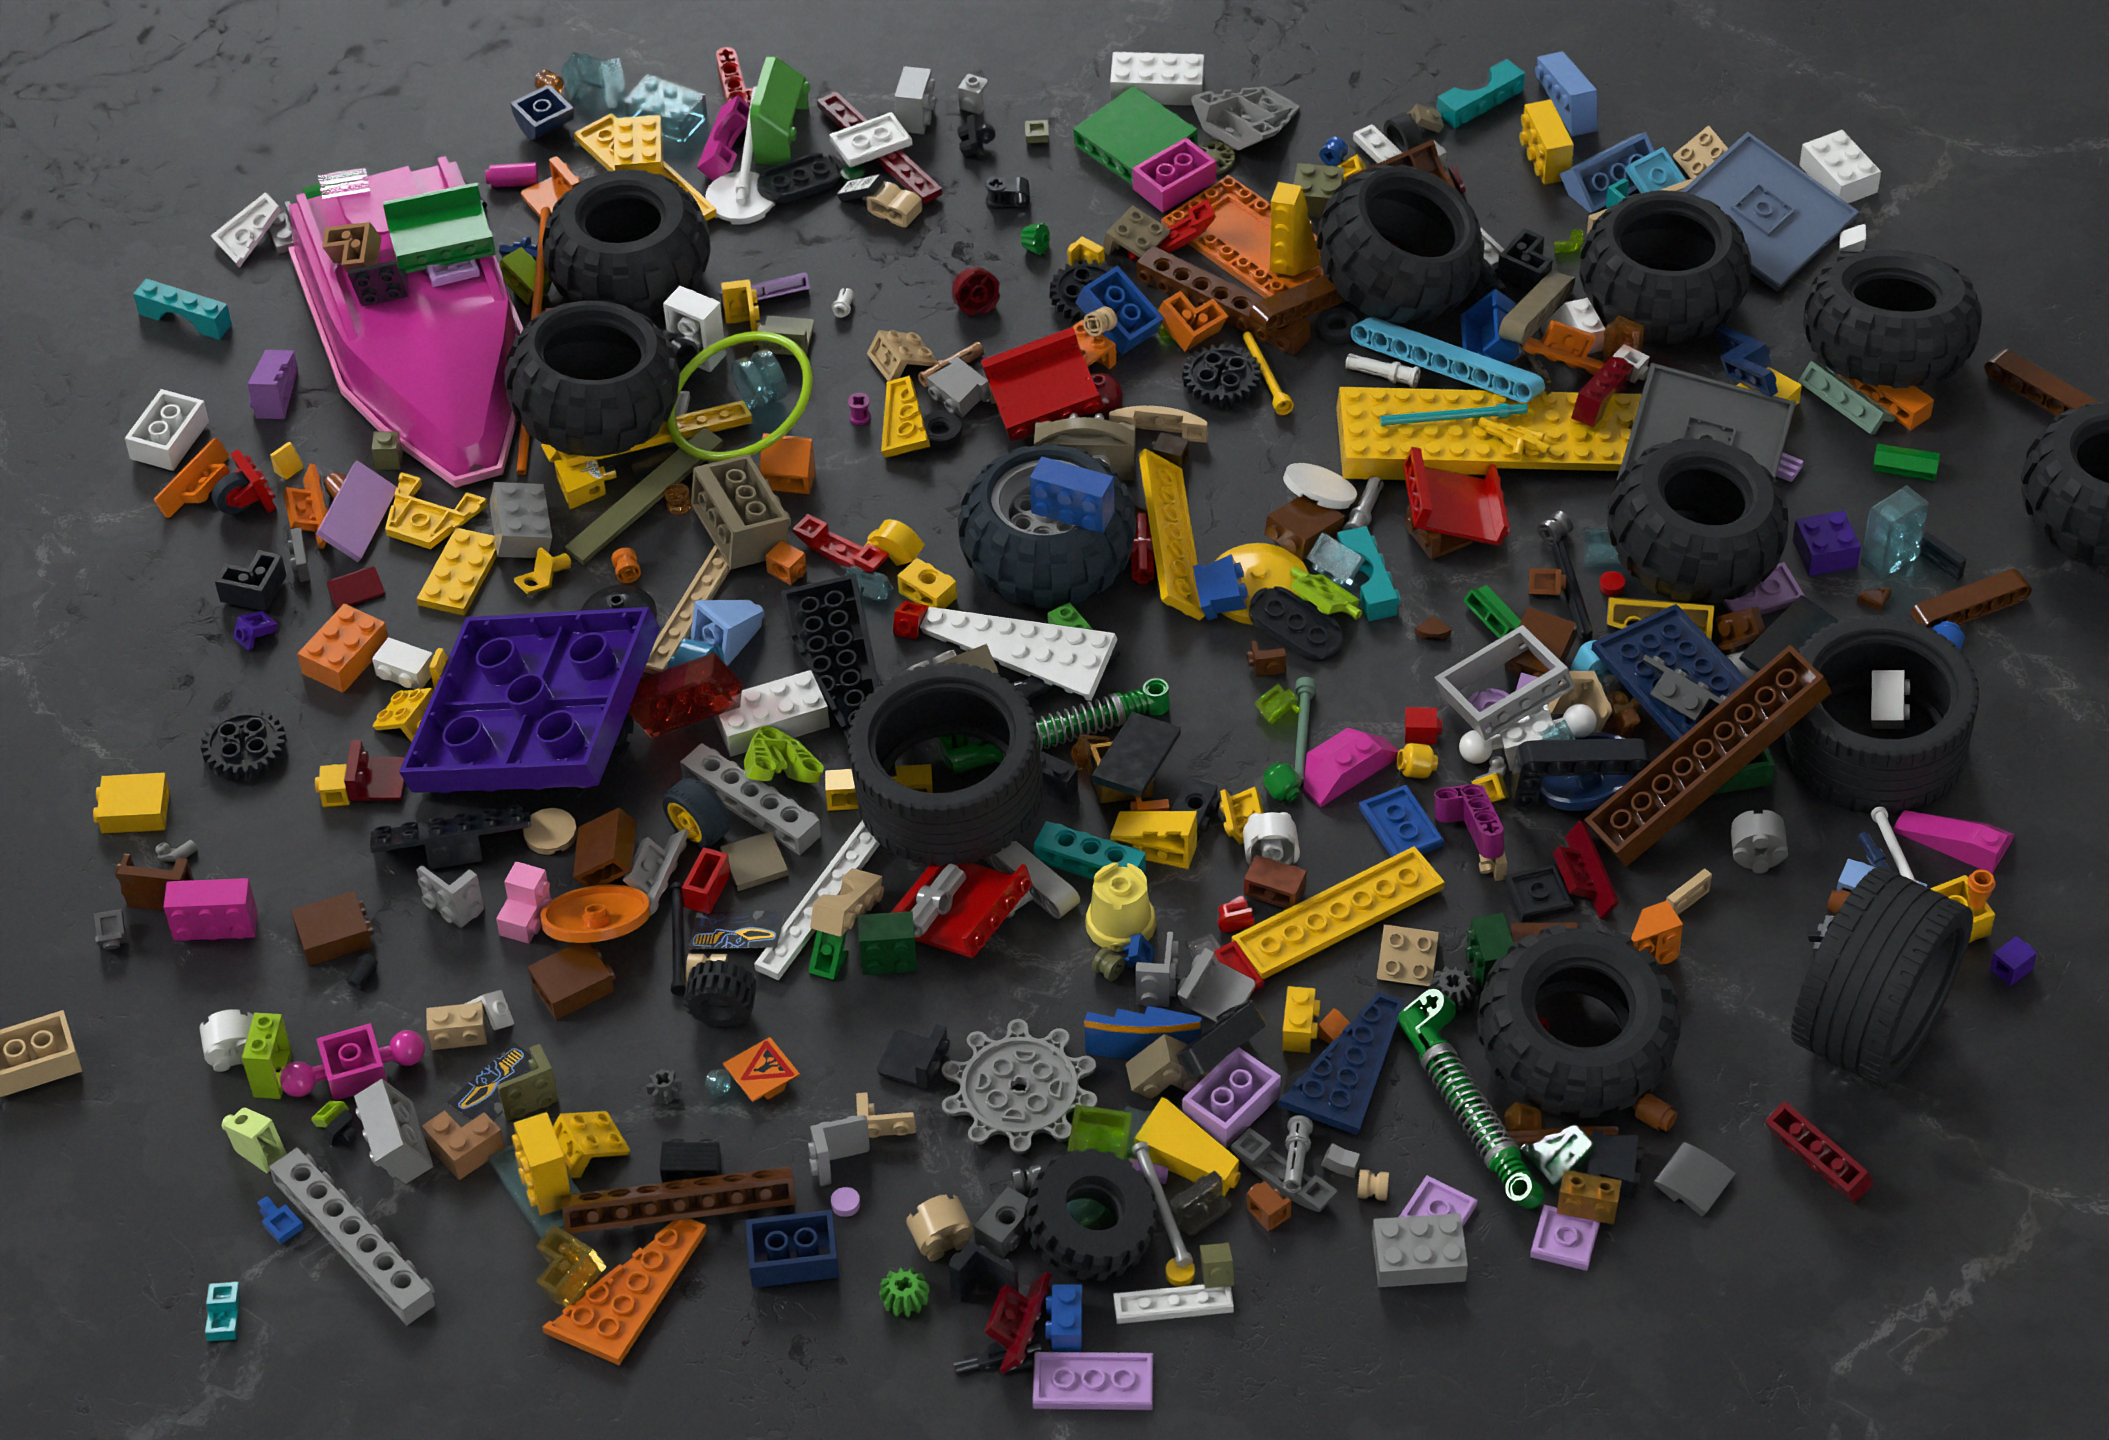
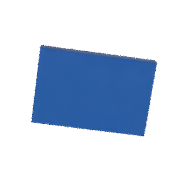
[1359,785,1444,857]

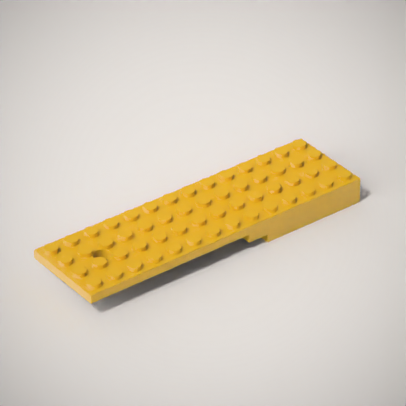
[1336,387,1642,480]

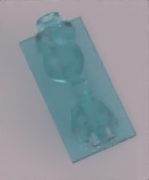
[841,565,893,601]

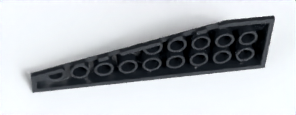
[781,574,897,777]

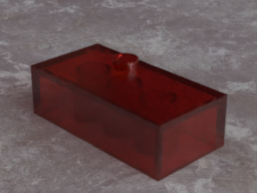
[628,652,743,738]

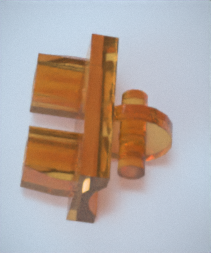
[1605,691,1640,737]

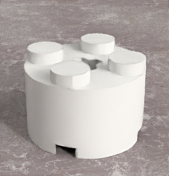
[1243,812,1300,866]
[200,1009,253,1072]

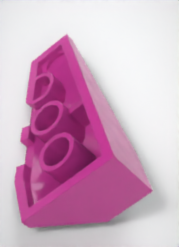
[1892,810,2015,874]

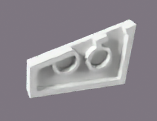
[211,192,282,268]

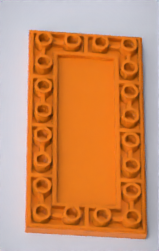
[1161,175,1325,298]

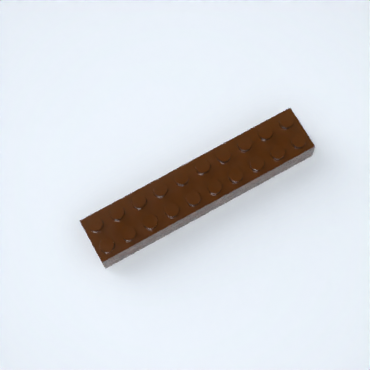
[1585,645,1832,867]

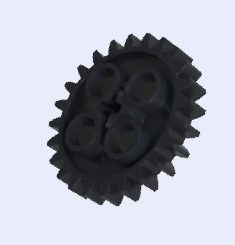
[1049,259,1114,323]
[1182,344,1261,408]
[200,708,287,780]

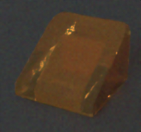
[1505,1101,1541,1131]

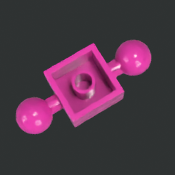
[280,1023,425,1101]

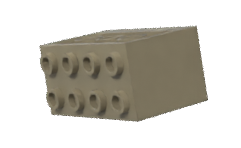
[691,454,791,569]

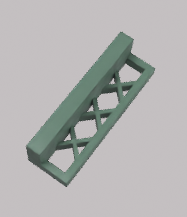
[1798,361,1897,435]

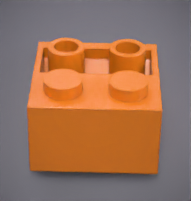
[759,433,816,494]
[1631,900,1683,964]

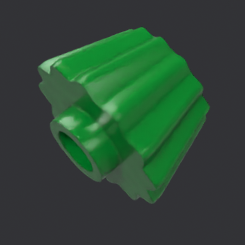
[1020,222,1050,255]

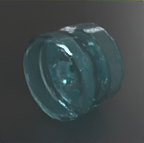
[731,348,787,411]

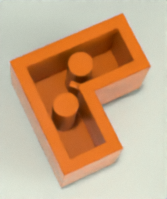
[1158,291,1228,352]

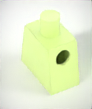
[222,1108,287,1173]

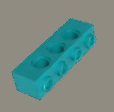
[1034,821,1146,880]

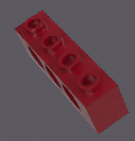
[1765,1101,1874,1204]

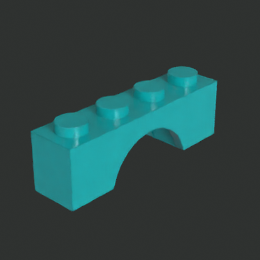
[1437,59,1525,129]
[133,279,232,340]
[1337,526,1401,621]

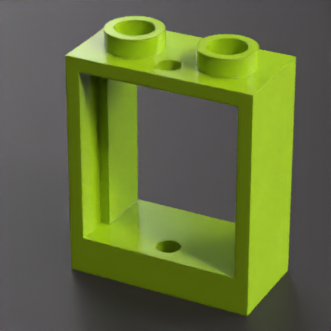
[242,1013,293,1099]

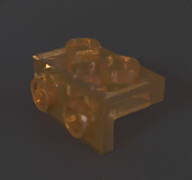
[1602,315,1644,364]

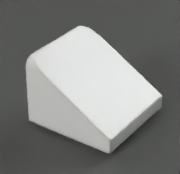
[1840,224,1866,252]

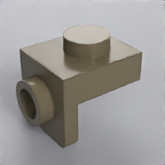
[1407,103,1444,133]

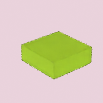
[311,1101,349,1127]

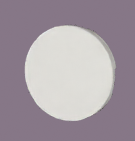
[706,171,776,225]
[1283,463,1357,509]

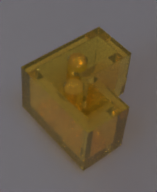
[536,1225,607,1308]

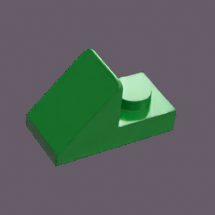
[808,930,849,980]

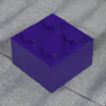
[1792,510,1861,576]

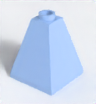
[690,600,765,669]

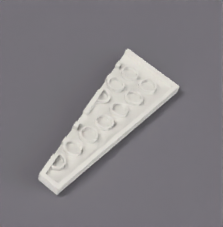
[920,607,1118,701]

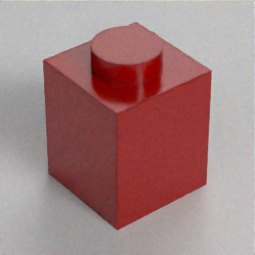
[1405,707,1442,745]

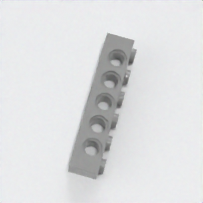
[680,743,821,855]

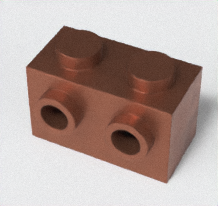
[1244,855,1307,909]

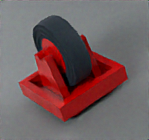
[212,449,277,514]

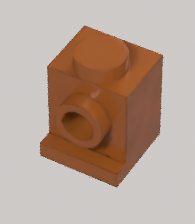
[1247,1181,1291,1232]

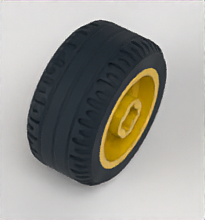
[663,777,730,848]

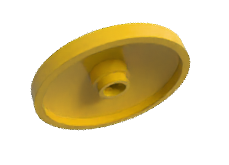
[1215,543,1308,625]

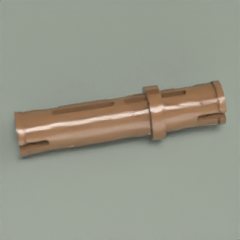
[918,342,985,387]

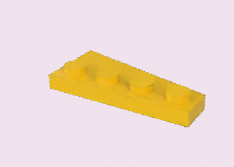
[881,376,930,458]

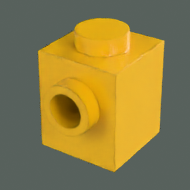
[315,764,350,807]

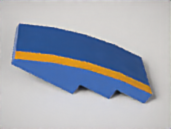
[1084,1006,1202,1059]

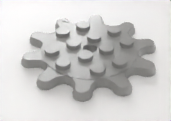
[942,1019,1097,1155]

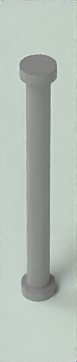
[1132,1142,1193,1267]

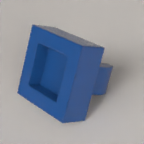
[1123,933,1155,968]

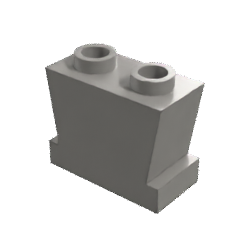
[927,356,991,418]

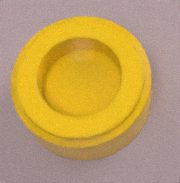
[1166,1257,1195,1287]

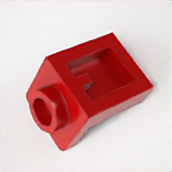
[893,601,929,639]

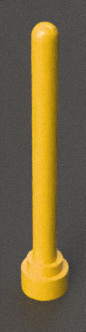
[1243,332,1294,415]

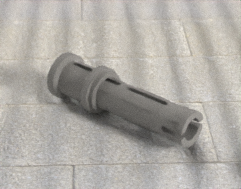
[1343,477,1384,531]
[1283,1116,1313,1193]

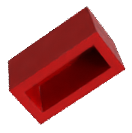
[682,847,731,914]

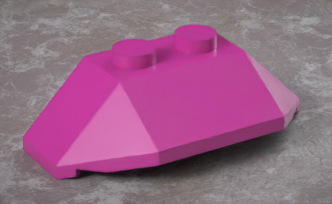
[1303,728,1399,808]

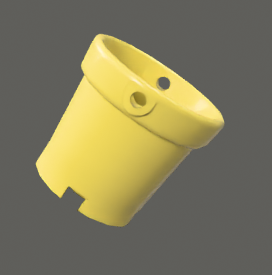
[1085,863,1156,952]

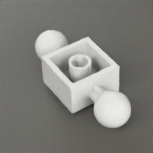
[1459,704,1597,771]

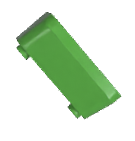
[750,56,810,166]

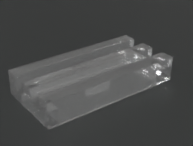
[318,168,370,199]

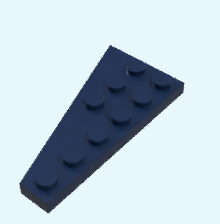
[1277,991,1404,1135]

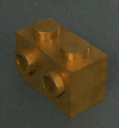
[1556,1170,1622,1225]

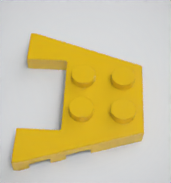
[385,472,487,549]

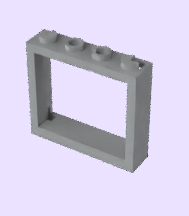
[1434,625,1575,741]

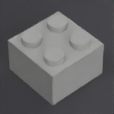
[894,66,936,134]

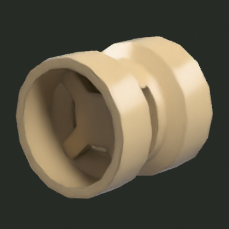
[1083,306,1117,337]
[1357,1169,1389,1201]

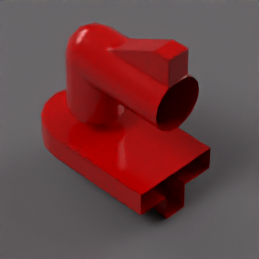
[1217,896,1255,933]

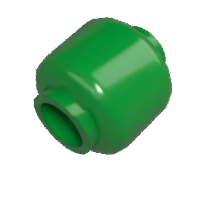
[1263,762,1302,802]

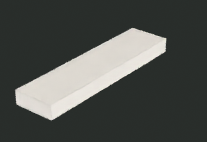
[1114,1285,1234,1324]

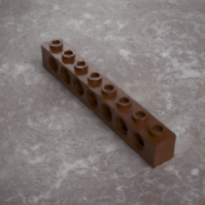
[1137,246,1310,356]
[561,1166,796,1234]

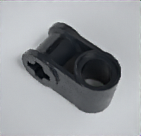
[985,177,1030,208]

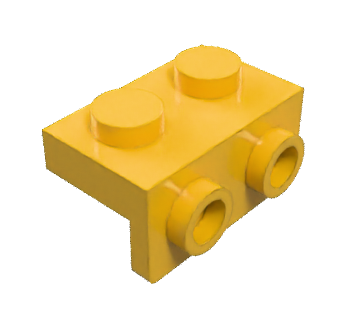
[1219,787,1264,845]

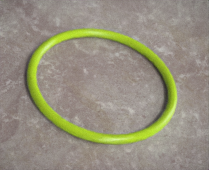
[666,331,813,462]

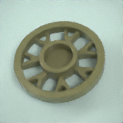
[1198,141,1235,175]

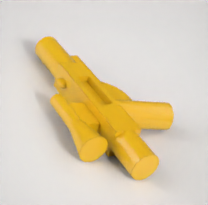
[1478,417,1550,460]

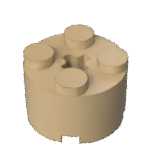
[906,1195,973,1261]

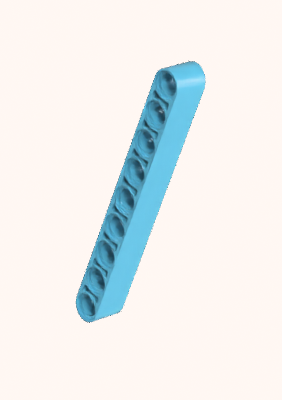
[1351,317,1545,403]

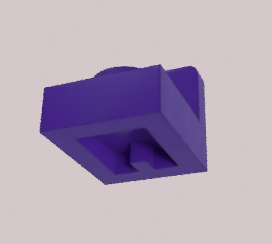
[233,611,278,650]

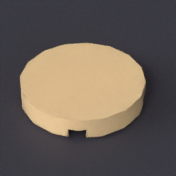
[523,808,577,855]

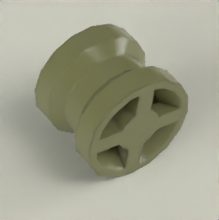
[1091,947,1126,981]

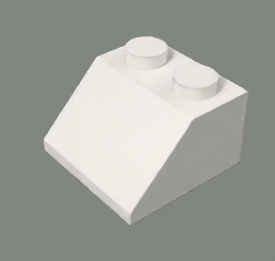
[1541,298,1606,361]

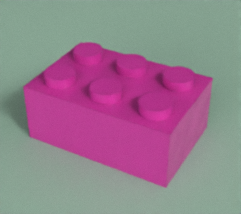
[1132,138,1216,213]
[163,878,258,941]

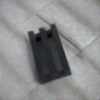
[1918,532,1967,580]

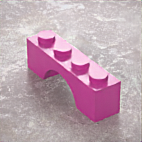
[697,95,750,181]

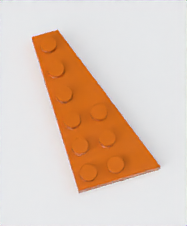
[542,1218,707,1366]

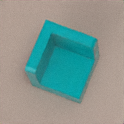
[1606,178,1629,209]

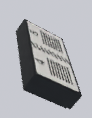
[837,174,884,201]

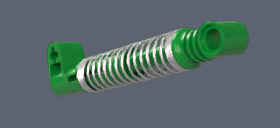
[938,678,1170,776]
[1397,989,1544,1209]

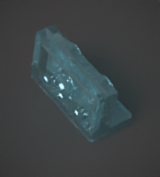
[598,58,628,109]
[1583,528,1624,568]
[1307,532,1365,587]

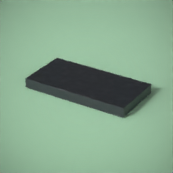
[1091,712,1181,798]

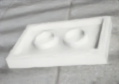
[830,112,912,167]

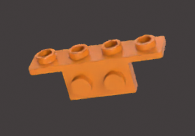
[1522,320,1604,375]
[154,438,230,518]
[283,463,328,549]

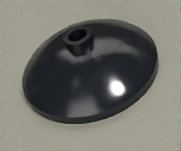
[581,585,657,619]

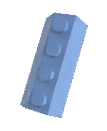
[1560,132,1654,213]

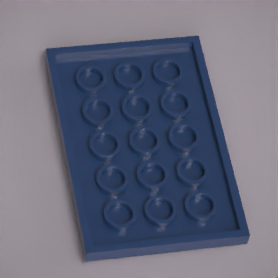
[1591,604,1748,742]

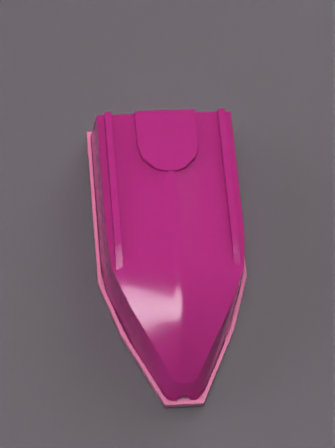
[288,156,523,488]

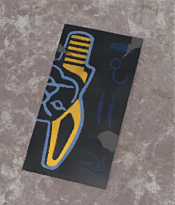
[688,910,786,949]
[447,1043,532,1121]

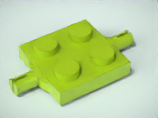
[1290,566,1362,620]

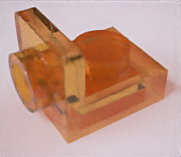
[1071,734,1110,771]

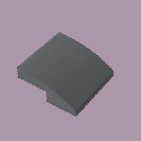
[1653,1142,1736,1217]

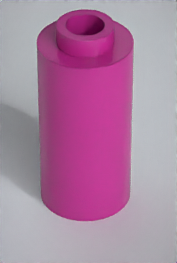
[485,162,539,188]

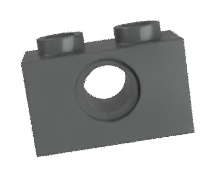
[974,1187,1028,1258]

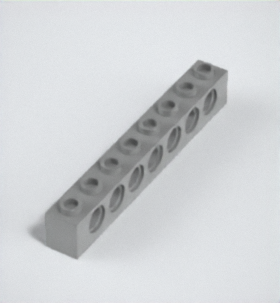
[269,1148,435,1325]

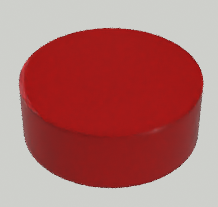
[1599,571,1625,596]

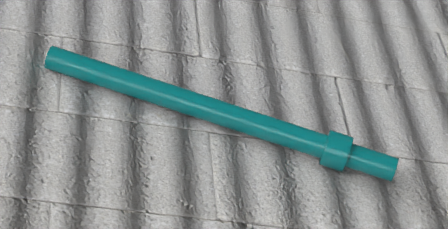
[1380,403,1528,426]

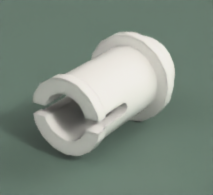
[832,288,854,317]

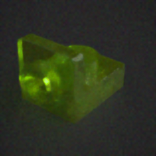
[1254,683,1299,724]

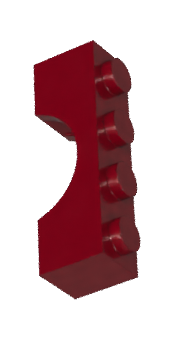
[1571,356,1634,428]

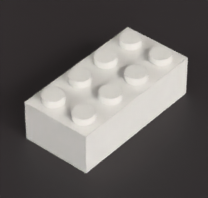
[1110,52,1204,105]
[712,670,830,757]

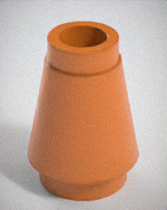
[1968,869,1996,909]

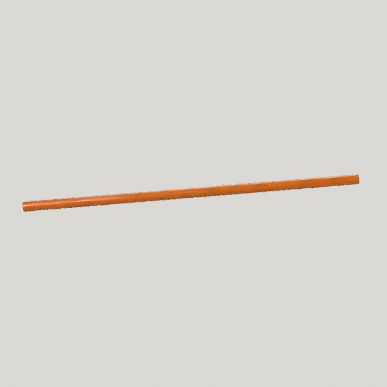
[516,207,551,475]

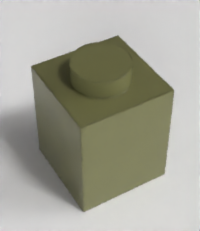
[371,431,403,470]
[1200,1243,1234,1289]

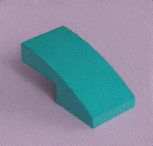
[205,1282,239,1341]

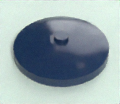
[1539,733,1636,811]

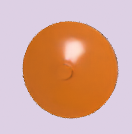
[541,885,651,943]

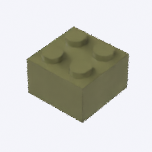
[1293,163,1344,218]

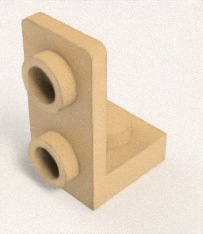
[856,1093,916,1138]

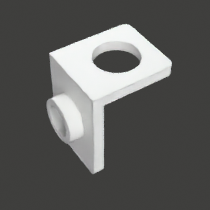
[465,990,514,1030]

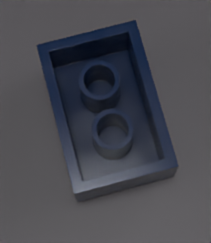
[745,1210,839,1288]

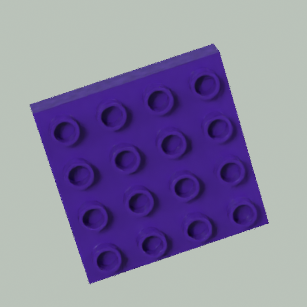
[399,607,660,794]

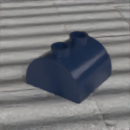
[511,84,574,139]

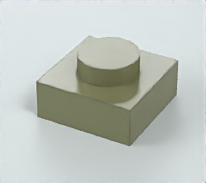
[1025,120,1049,143]

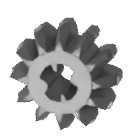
[1429,965,1477,1012]

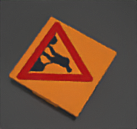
[723,1037,800,1102]

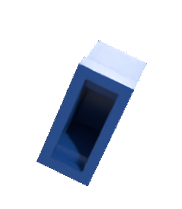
[1193,554,1249,620]

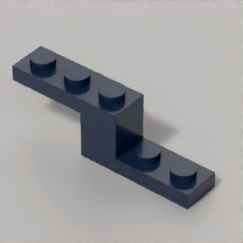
[1715,325,1778,397]

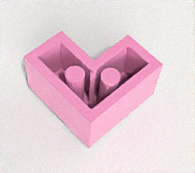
[496,862,553,944]

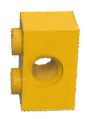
[897,558,957,609]

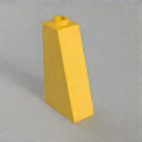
[1134,1097,1241,1197]

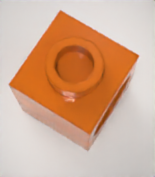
[765,540,807,585]

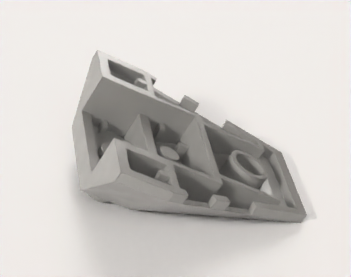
[1191,87,1300,150]

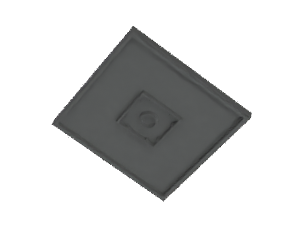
[1617,363,1796,480]

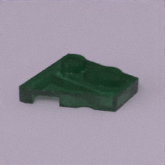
[1520,1125,1597,1188]

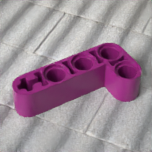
[1434,784,1504,859]

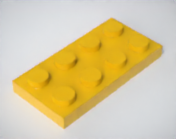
[417,528,497,616]

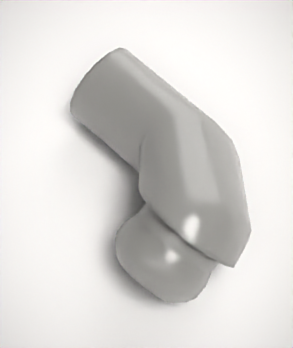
[1475,756,1507,780]

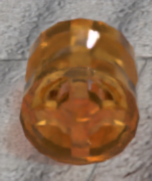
[535,69,564,93]
[664,483,691,514]

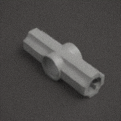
[911,864,966,937]

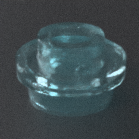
[705,1069,731,1097]

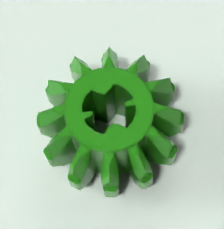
[879,1266,929,1317]

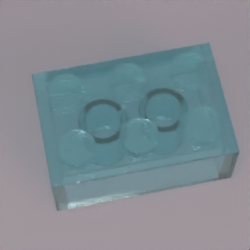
[623,74,708,143]
[1861,485,1929,578]

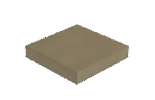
[720,831,789,891]

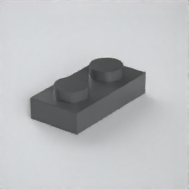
[288,527,310,582]

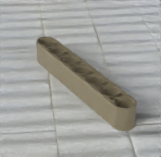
[1499,271,1575,345]

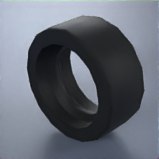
[1384,112,1423,153]

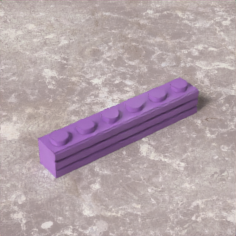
[719,273,810,308]

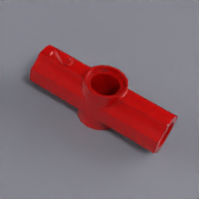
[1130,513,1155,584]

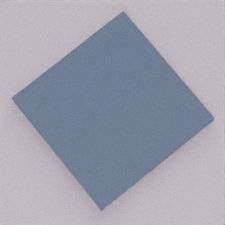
[1681,132,1860,292]

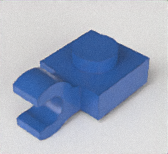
[257,1196,304,1245]

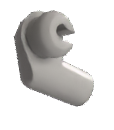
[155,839,198,862]

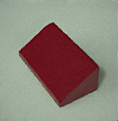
[327,566,385,610]

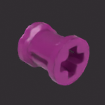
[848,393,871,425]

